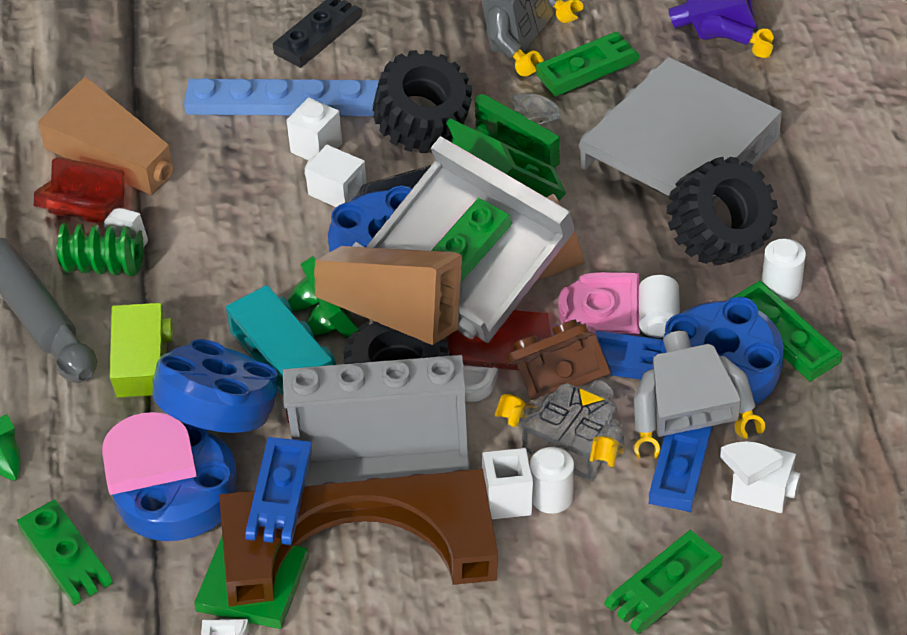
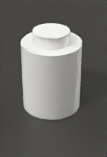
[762,239,806,301]
[639,275,680,339]
[530,447,574,514]

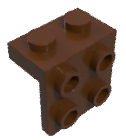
[506,319,612,404]

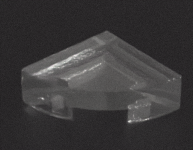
[512,93,560,125]

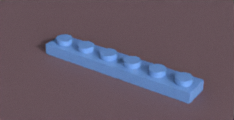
[184,78,379,116]

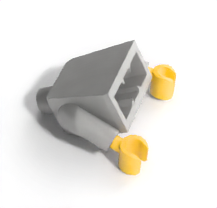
[633,331,765,459]

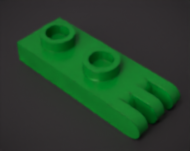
[536,32,640,97]
[474,94,560,168]
[431,197,512,284]
[17,499,113,606]
[604,529,723,634]

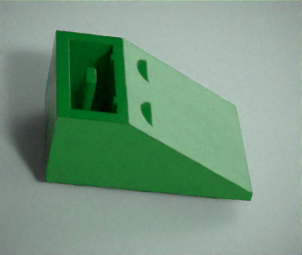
[446,119,566,201]

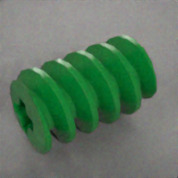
[56,223,144,276]

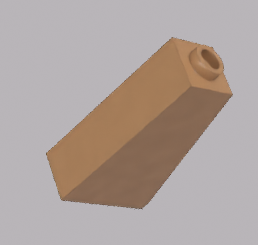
[38,77,174,195]
[314,246,462,345]

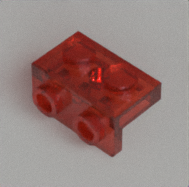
[33,157,125,223]

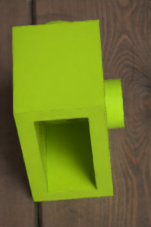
[110,303,174,398]

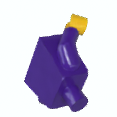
[669,0,774,58]

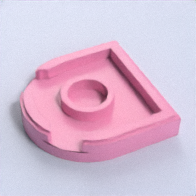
[558,272,640,336]
[102,412,197,495]

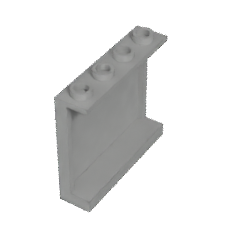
[579,57,782,206]
[352,136,575,343]
[283,355,469,486]

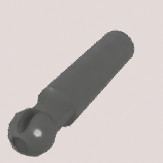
[0,238,98,383]

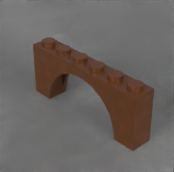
[219,469,498,607]

